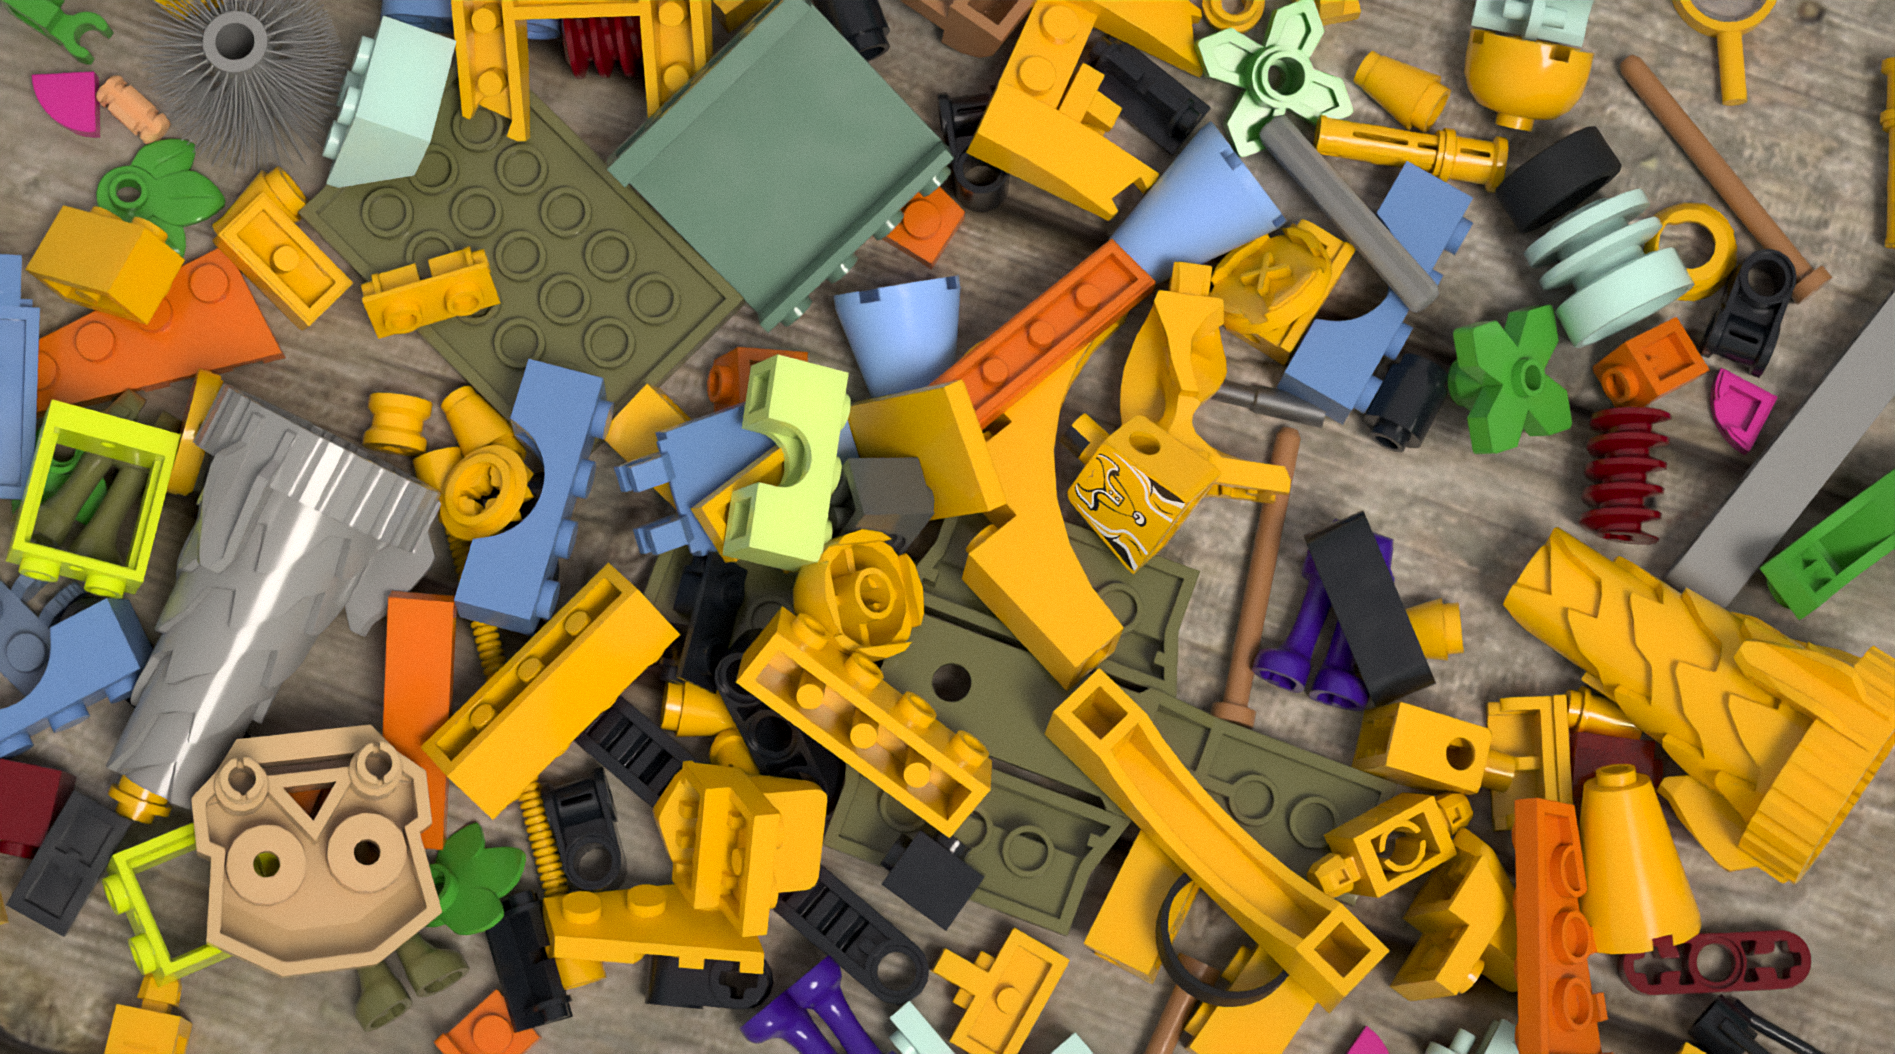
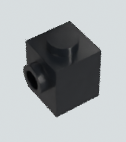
[880,829,986,931]

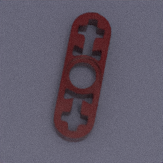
[1618,930,1812,996]

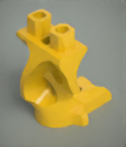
[1120,262,1291,504]

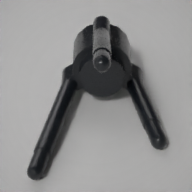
[1687,994,1825,1054]

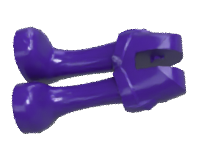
[1252,518,1395,711]
[739,954,896,1054]

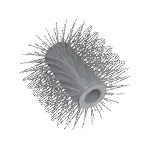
[139,0,350,175]

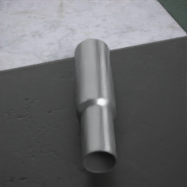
[1211,380,1326,428]

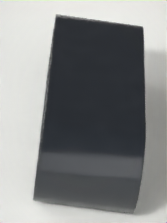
[1303,510,1436,708]
[715,628,846,805]

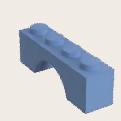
[1277,161,1473,425]
[454,359,614,636]
[0,598,153,760]

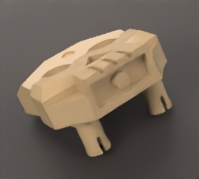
[191,724,442,979]

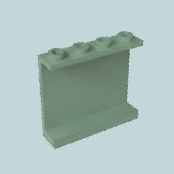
[607,0,954,333]

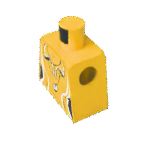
[1059,413,1222,574]

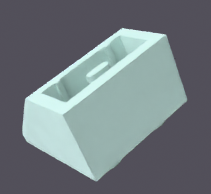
[322,16,456,188]

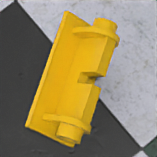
[361,246,501,339]

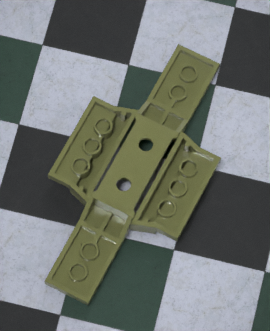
[643,513,1398,937]

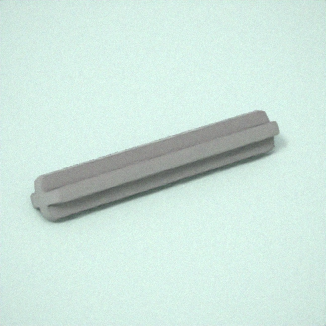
[1259,115,1439,313]

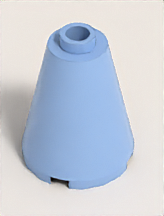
[1109,121,1287,285]
[833,275,961,398]

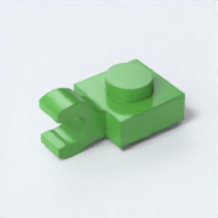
[0,0,114,65]

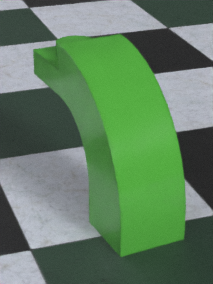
[1759,468,1895,621]

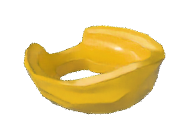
[1643,202,1737,301]

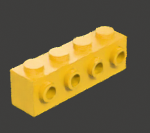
[420,562,680,820]
[736,606,992,838]

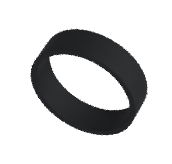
[1155,872,1289,1007]

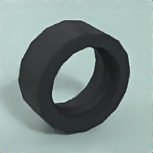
[1495,126,1622,233]

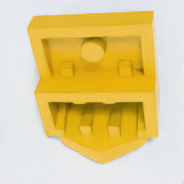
[653,761,827,937]
[1389,828,1518,1001]

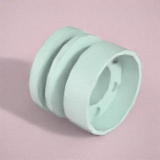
[1523,189,1695,348]

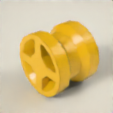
[362,393,433,456]

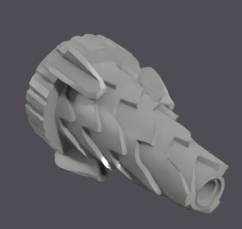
[106,383,441,810]

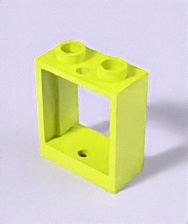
[6,399,181,599]
[102,823,280,988]

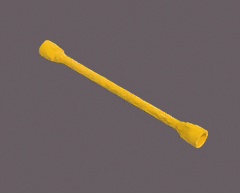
[413,447,607,990]

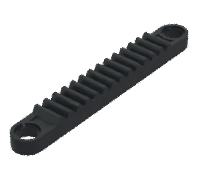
[573,695,929,1005]

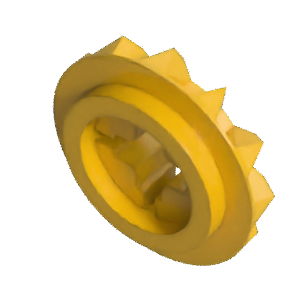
[439,445,534,543]

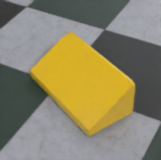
[212,192,353,331]

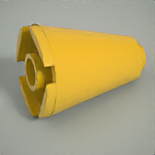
[1578,764,1702,954]

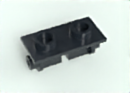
[1087,35,1211,156]
[657,552,748,694]
[485,890,573,1033]

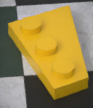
[543,884,764,974]

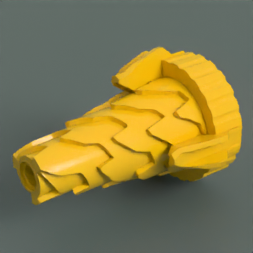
[1503,527,1895,885]

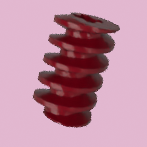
[562,16,643,79]
[1578,406,1672,545]

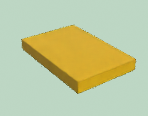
[848,379,1007,520]

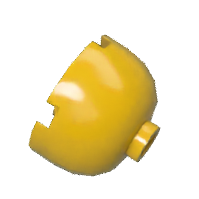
[1464,28,1595,131]
[793,529,924,662]

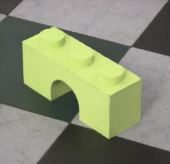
[723,354,851,572]

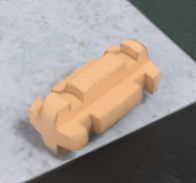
[96,75,171,145]

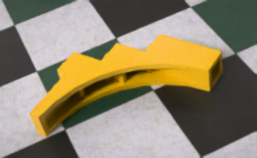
[961,312,1128,691]

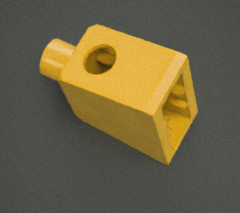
[1351,702,1516,795]

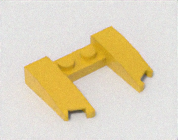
[451,0,713,141]
[966,0,1203,221]

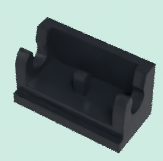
[6,790,134,937]

